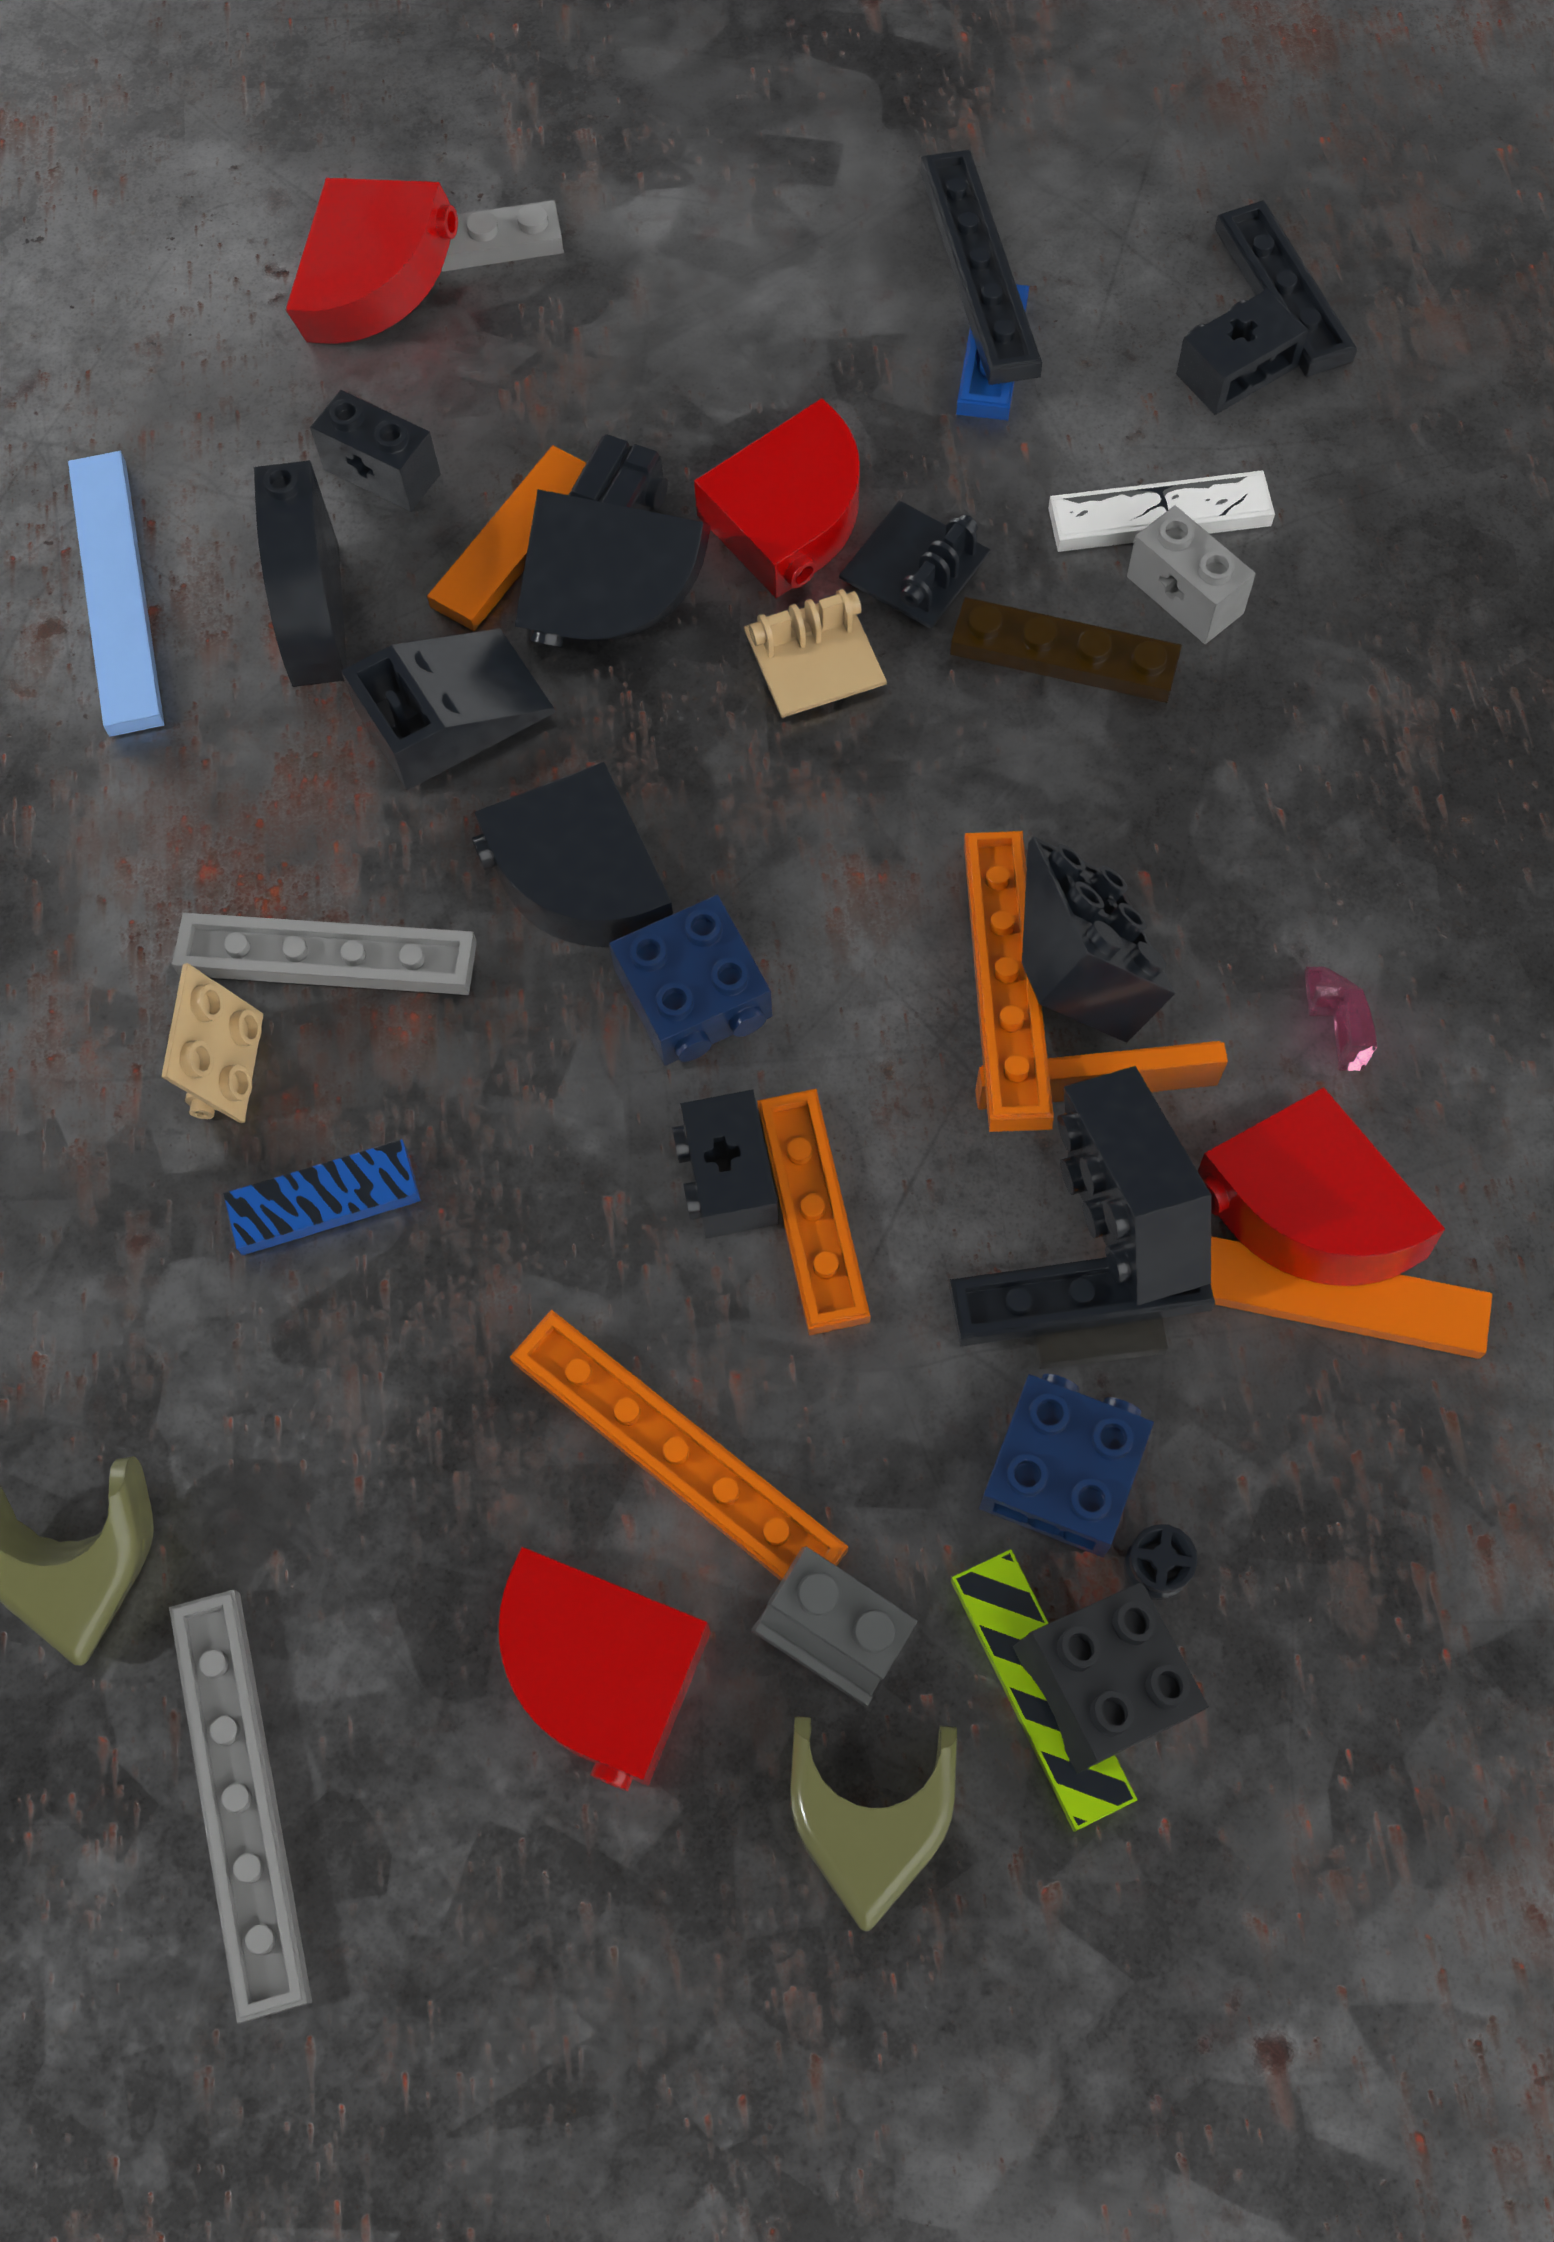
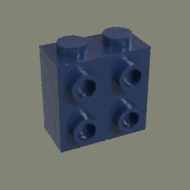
[609,894,772,1066]
[979,1374,1154,1558]

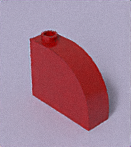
[285,178,458,344]
[694,398,860,599]
[1198,1087,1445,1286]
[499,1547,711,1792]

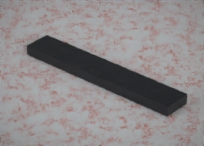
[920,150,1042,385]

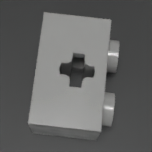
[1127,505,1256,644]

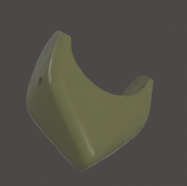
[0,1456,154,1666]
[790,1716,957,1931]

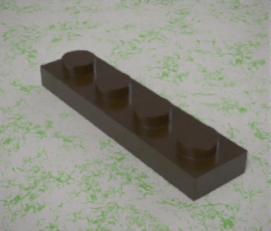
[950,597,1182,703]

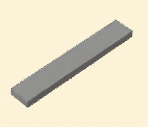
[169,1590,312,2023]

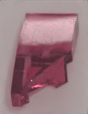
[1305,967,1378,1071]

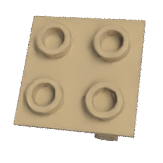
[744,589,887,718]
[161,963,263,1123]

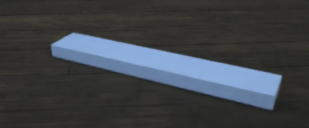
[68,450,165,737]

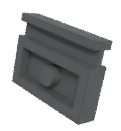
[751,1547,918,1706]

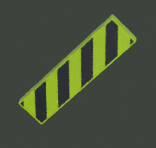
[951,1549,1138,1832]

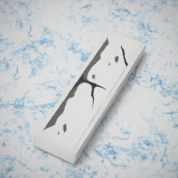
[1048,470,1275,552]

